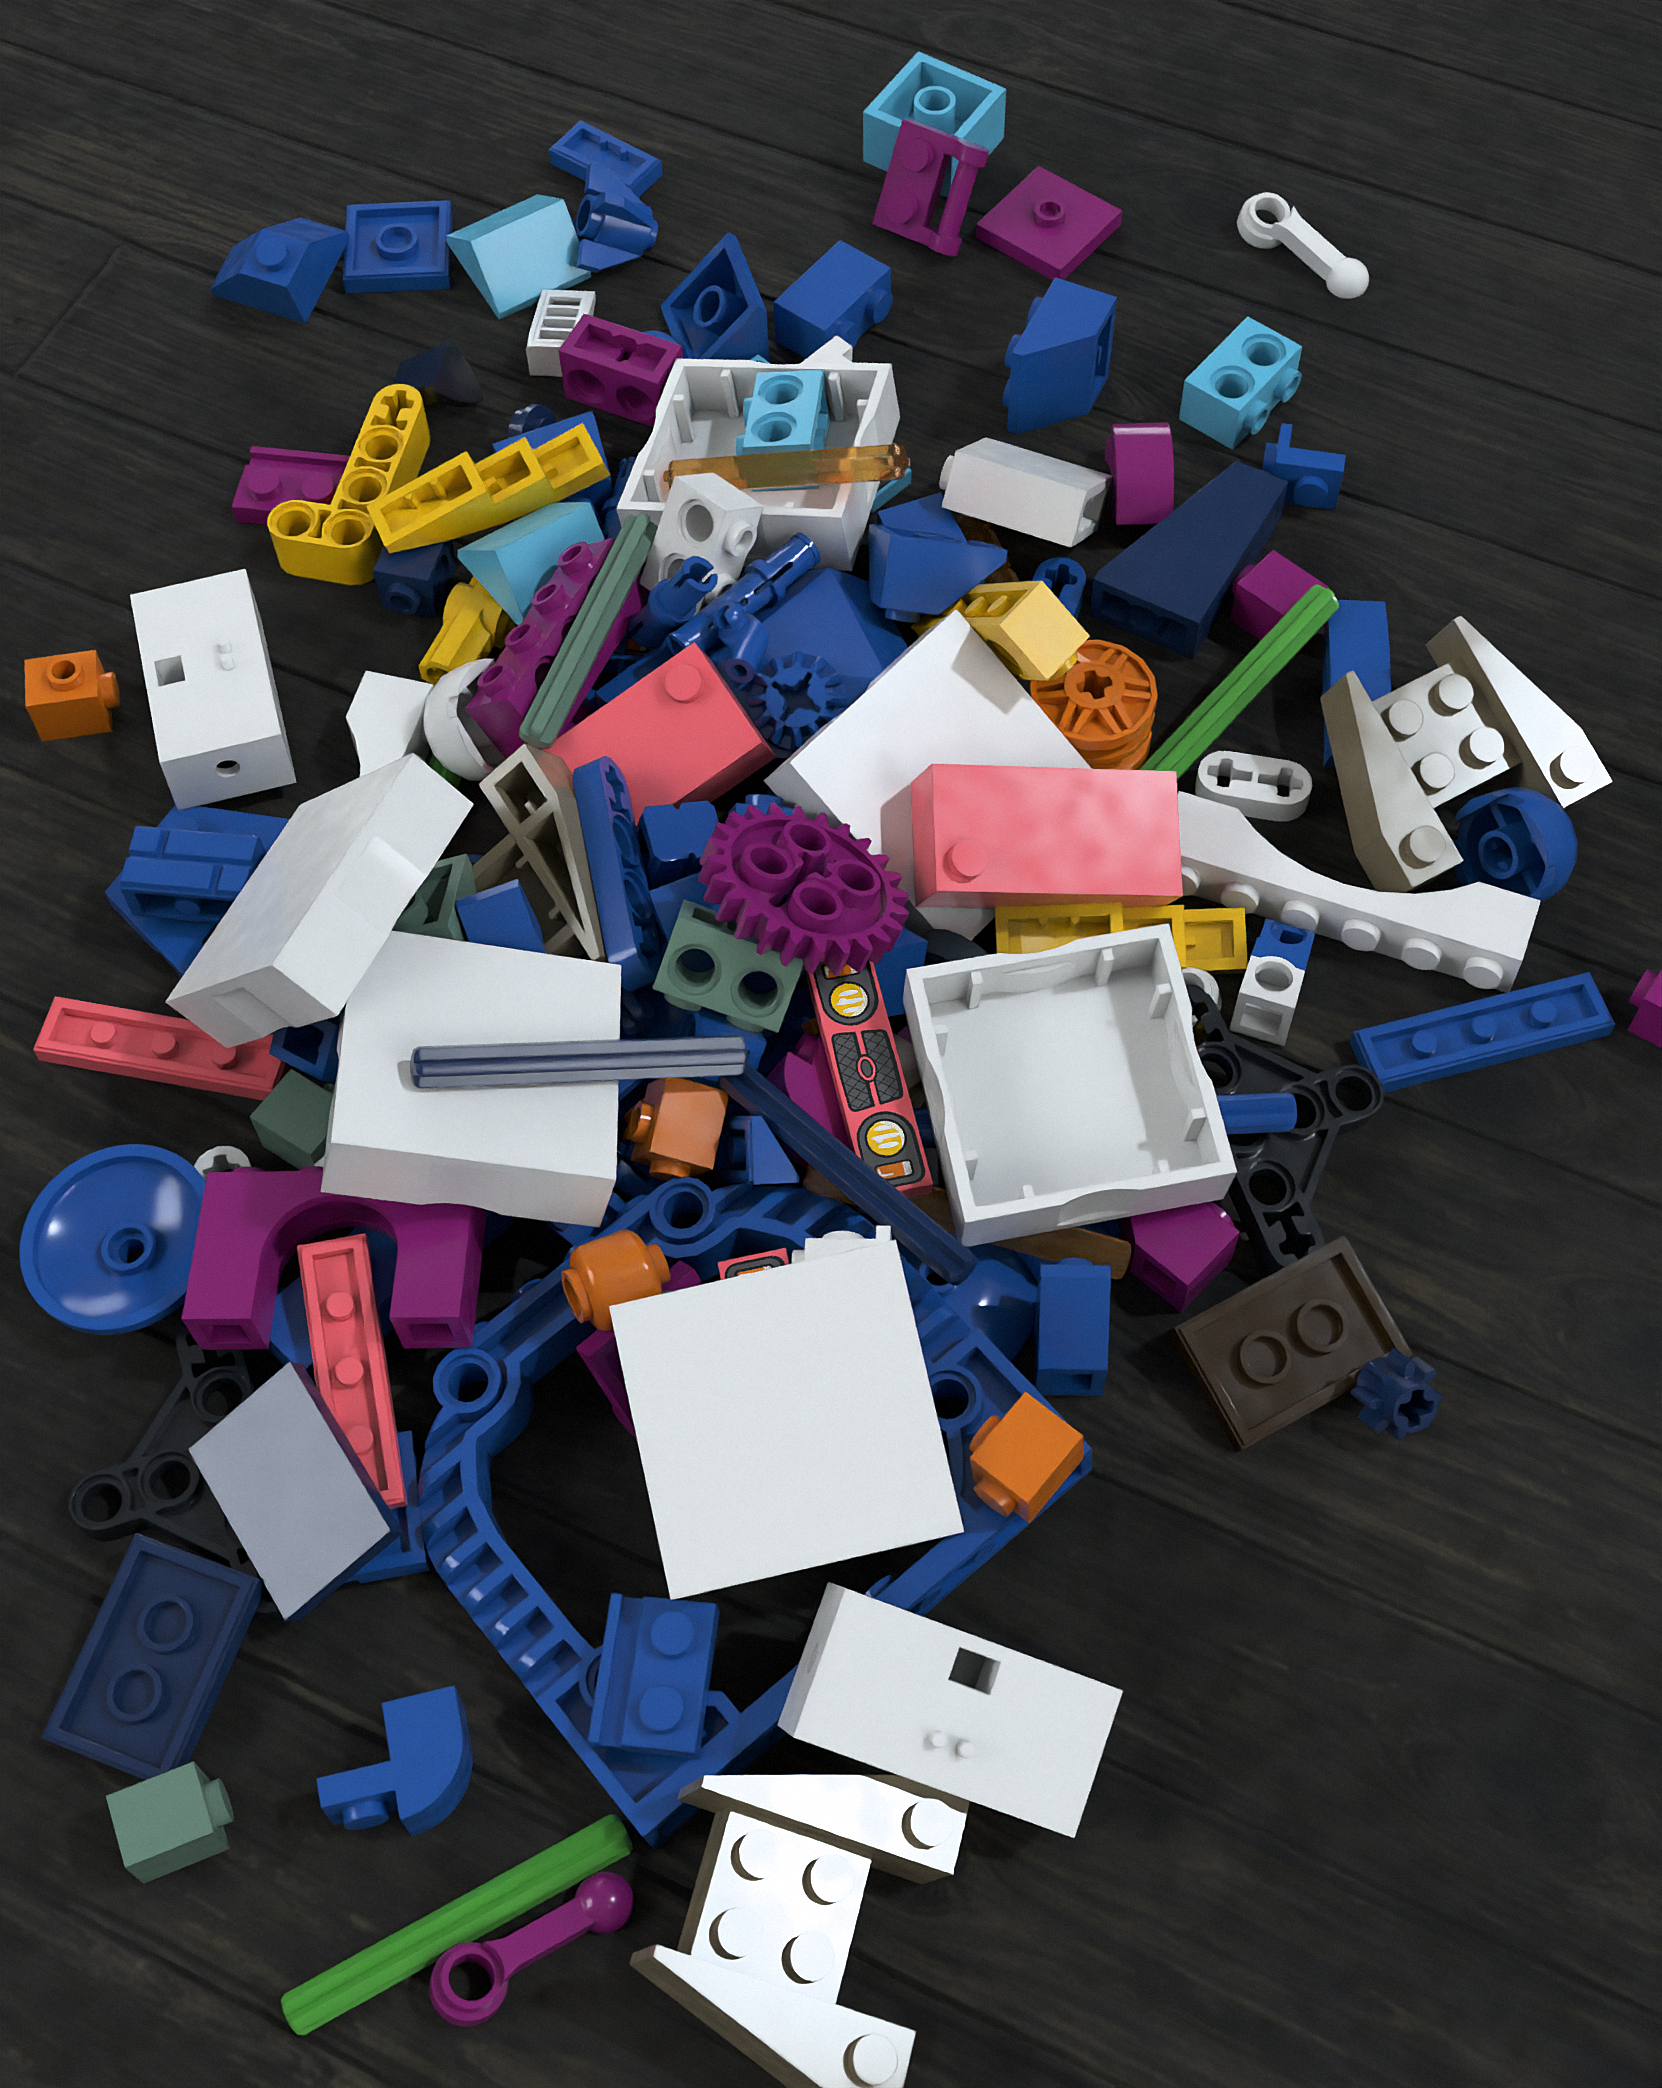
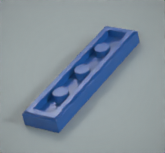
[1350,972,1615,1093]

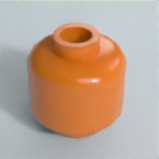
[561,1229,670,1332]

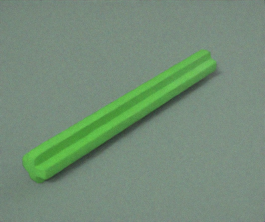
[1138,584,1339,780]
[281,1814,633,2035]

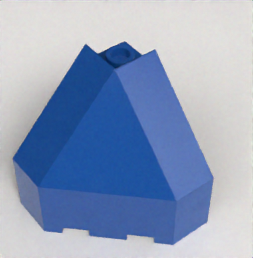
[705,567,908,769]

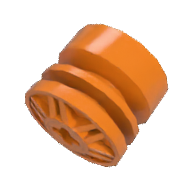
[1029,640,1158,770]

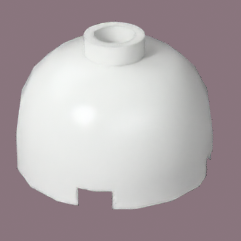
[423,658,506,781]

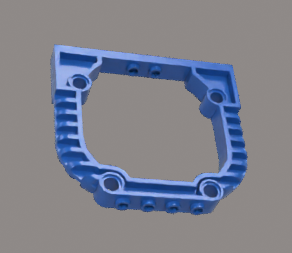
[417,1177,1092,1850]

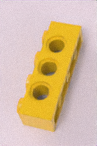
[911,581,1090,681]

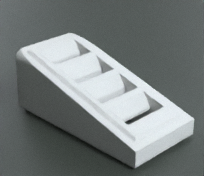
[526,289,596,377]

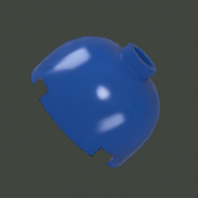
[1452,787,1578,905]

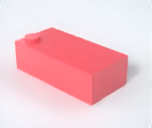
[542,642,776,826]
[911,764,1183,909]

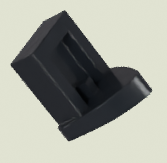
[393,340,484,407]

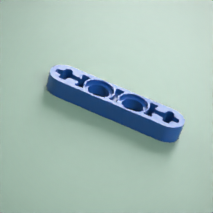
[572,756,663,992]

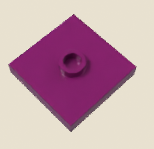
[976,166,1123,280]

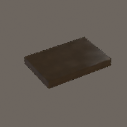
[1168,1235,1413,1452]

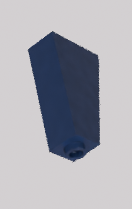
[1089,461,1288,660]

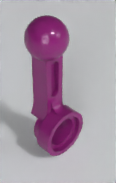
[429,1871,634,2027]

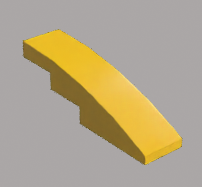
[366,423,611,553]
[995,902,1248,974]

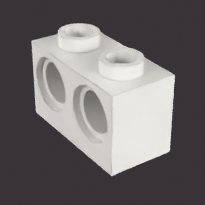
[640,472,764,616]

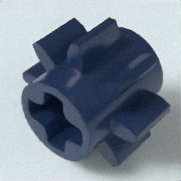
[1351,1348,1443,1441]

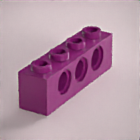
[465,538,651,759]

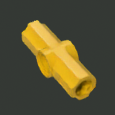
[419,576,516,687]

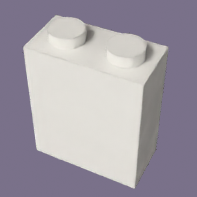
[939,437,1112,547]

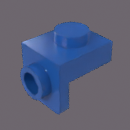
[1262,423,1346,510]

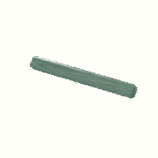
[519,513,658,749]

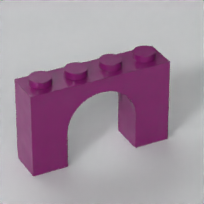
[182,1166,487,1350]

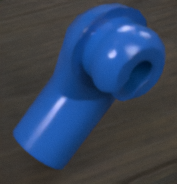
[712,601,769,683]

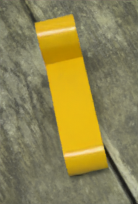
[267,384,430,585]

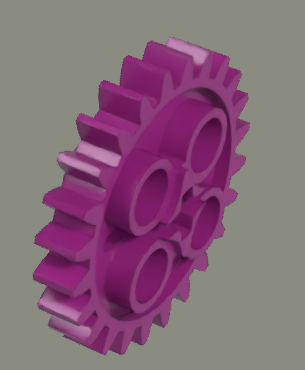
[698,803,909,975]

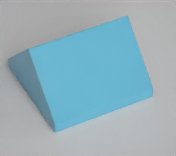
[446,194,591,320]
[457,502,605,625]

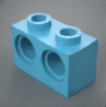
[1179,317,1302,450]
[736,369,831,492]

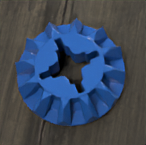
[748,650,847,750]

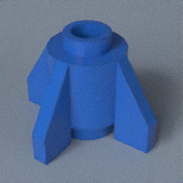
[572,163,658,273]

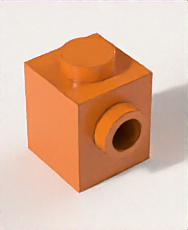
[25,650,120,742]
[627,1078,729,1181]
[969,1391,1084,1524]

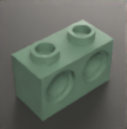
[653,899,804,1033]

